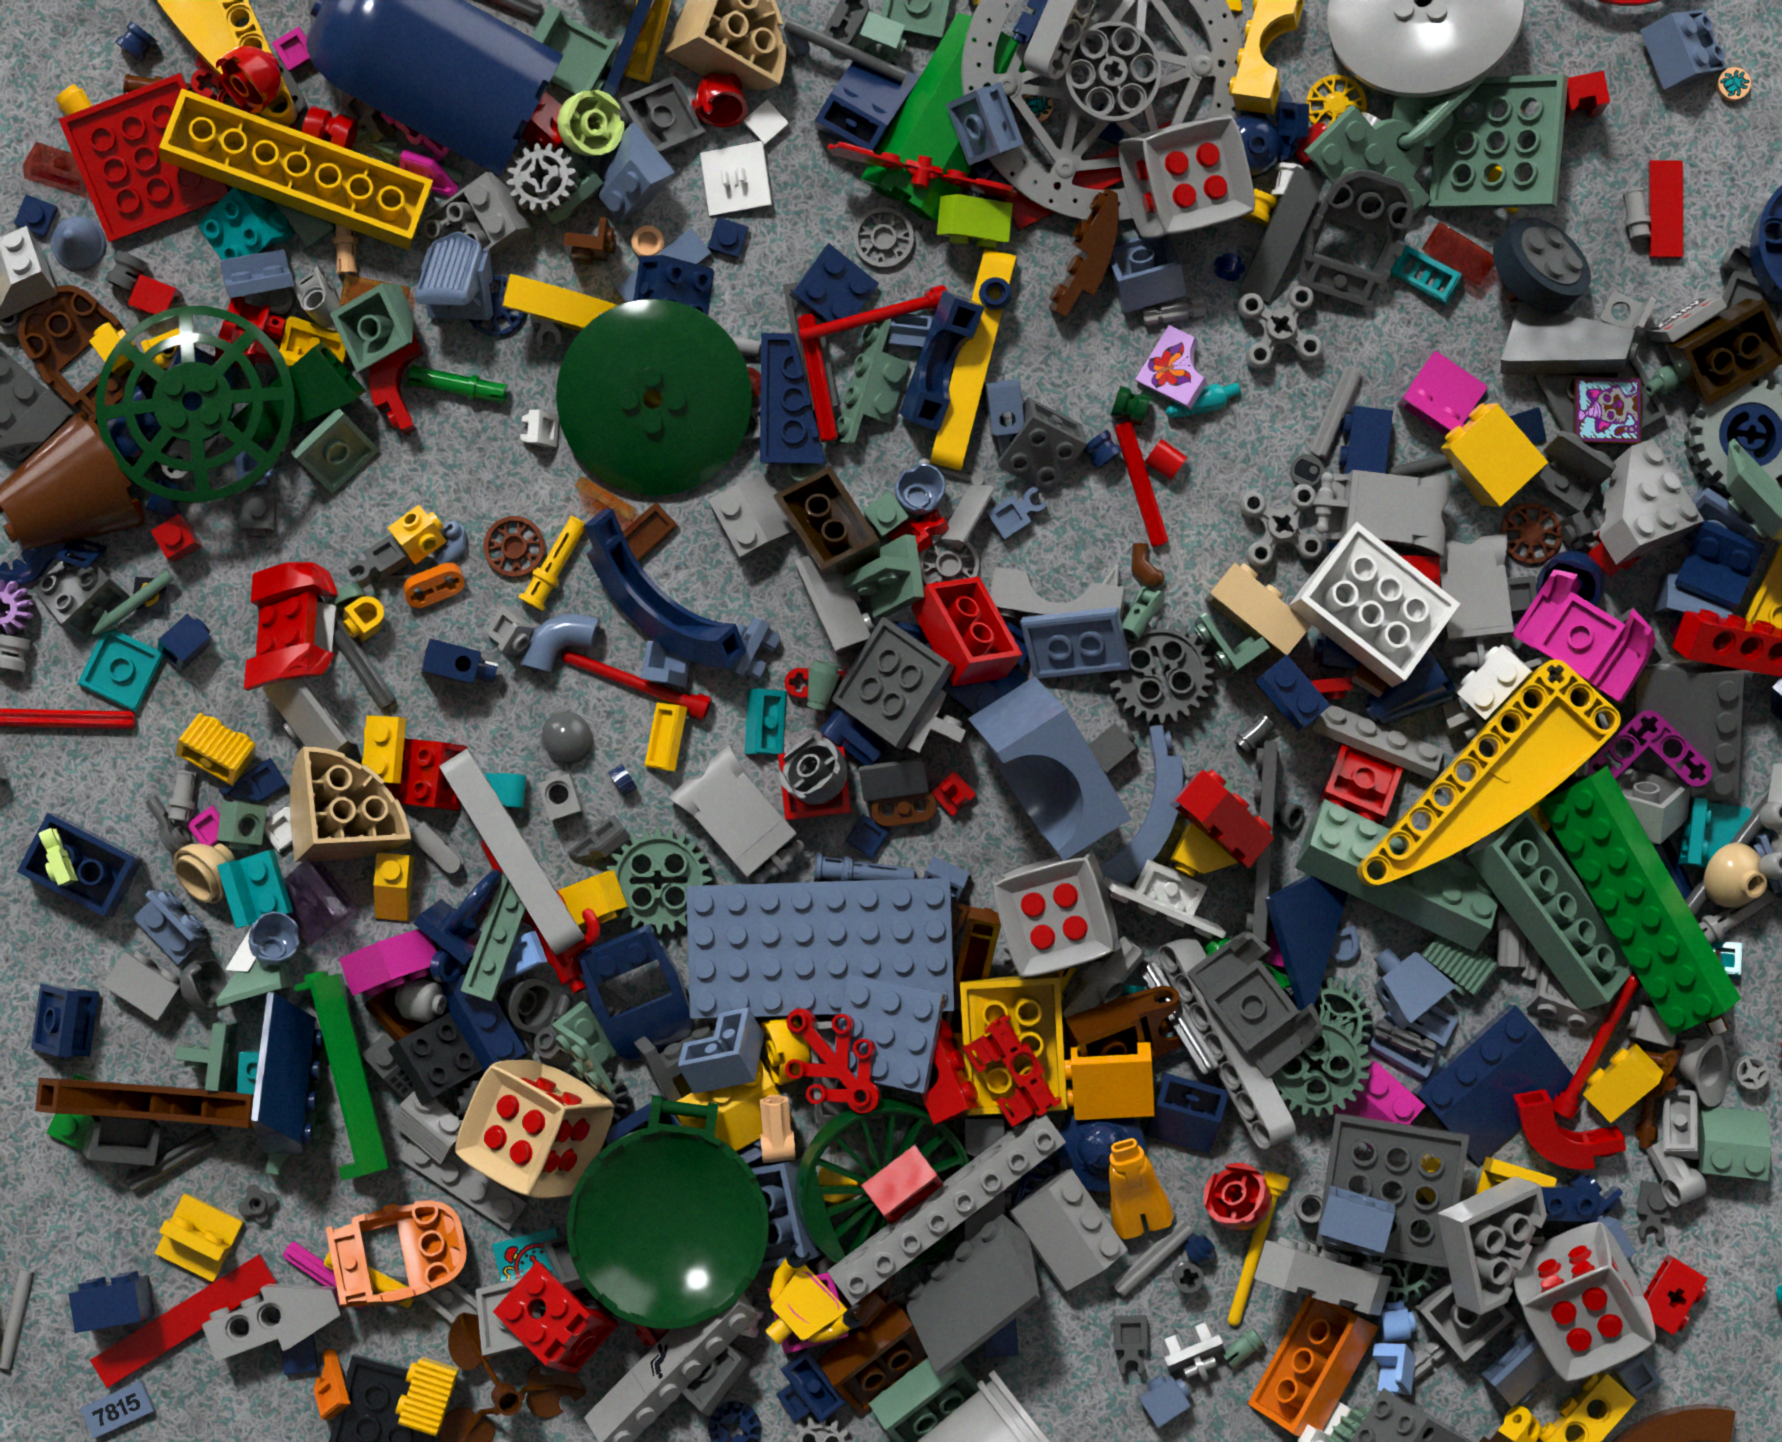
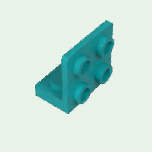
[1678,798,1751,868]

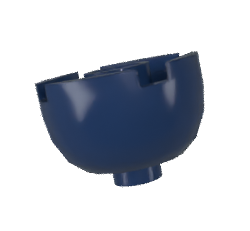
[1234,114,1282,179]
[1536,550,1605,606]

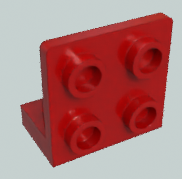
[386,738,468,811]

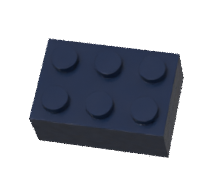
[17,813,144,917]

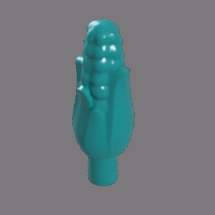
[1166,382,1241,419]

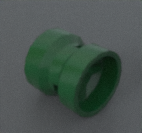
[1110,385,1151,426]

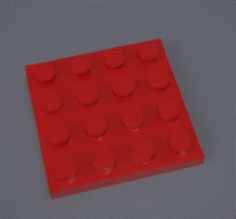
[58,73,229,242]

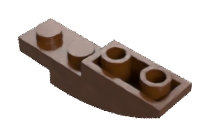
[1049,188,1119,317]

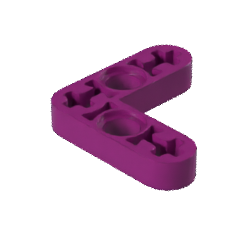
[1586,710,1712,787]

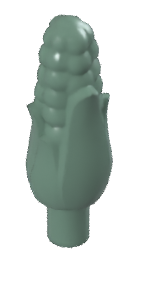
[1643,363,1684,396]

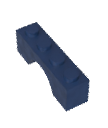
[899,290,984,431]

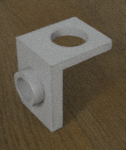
[1600,290,1656,336]

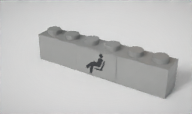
[584,1293,758,1442]

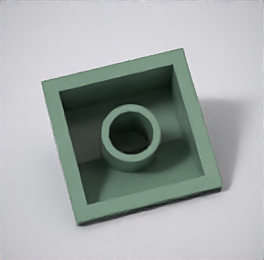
[330,283,413,372]
[1694,1105,1772,1181]

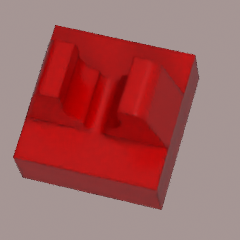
[930,770,977,817]

